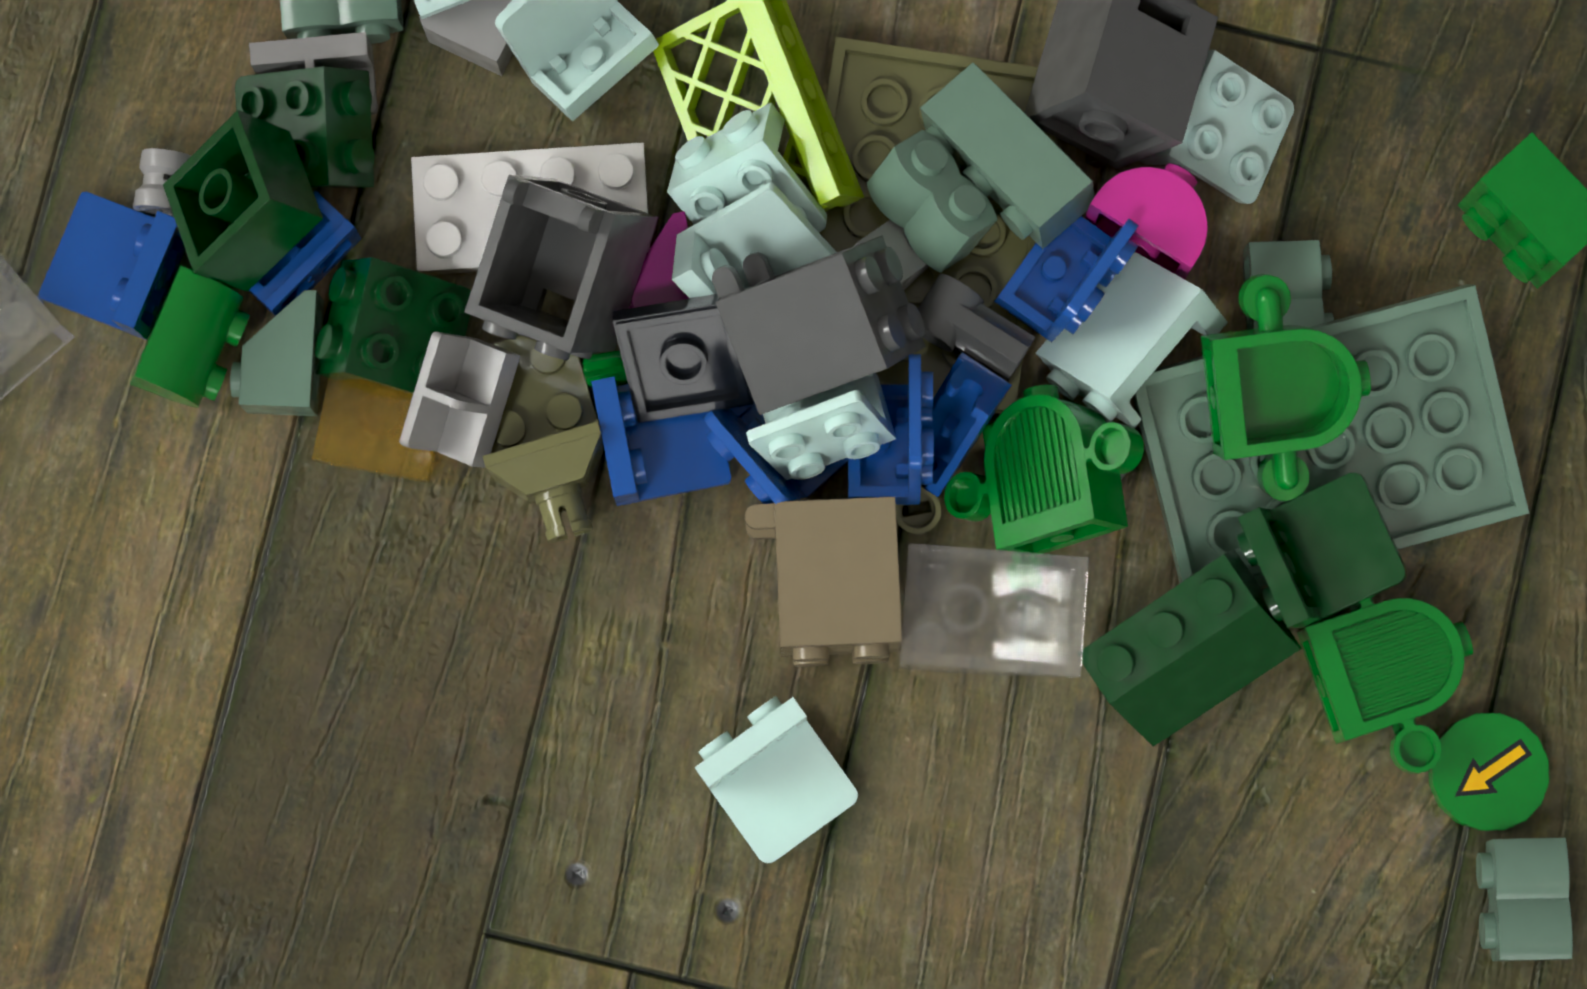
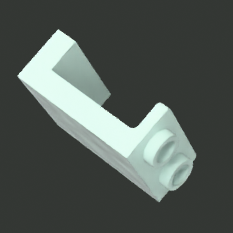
[1036,252,1228,428]

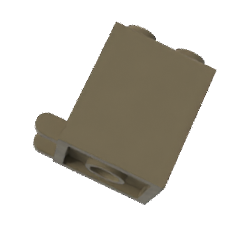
[744,497,902,667]

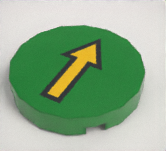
[1428,713,1549,831]

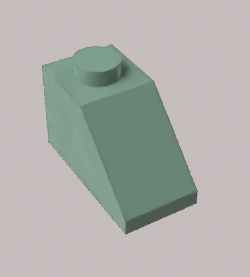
[230,290,324,416]

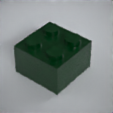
[163,110,323,292]

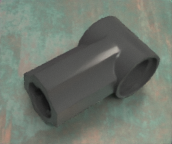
[917,273,1035,382]

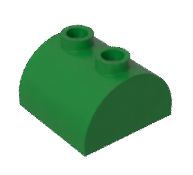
[130,266,250,408]

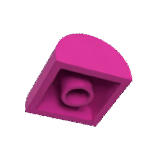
[1085,163,1207,280]

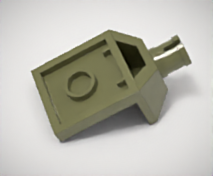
[482,335,604,543]

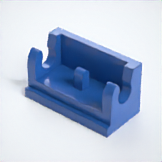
[249,191,362,316]
[921,352,1012,497]

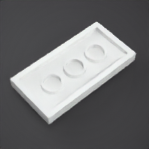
[411,142,650,275]

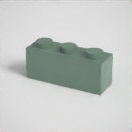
[920,63,1095,249]

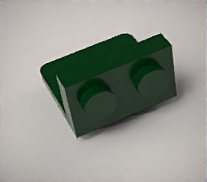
[235,66,375,189]
[315,257,471,394]
[1237,473,1407,628]

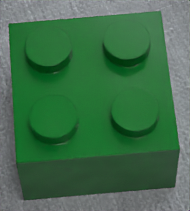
[1458,132,1587,289]

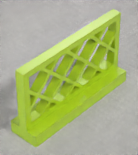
[653,0,864,212]

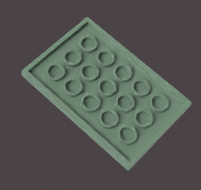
[1133,284,1529,587]

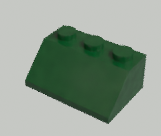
[1076,549,1302,747]

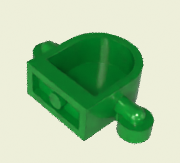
[1201,274,1371,501]
[944,385,1144,558]
[1297,595,1473,774]

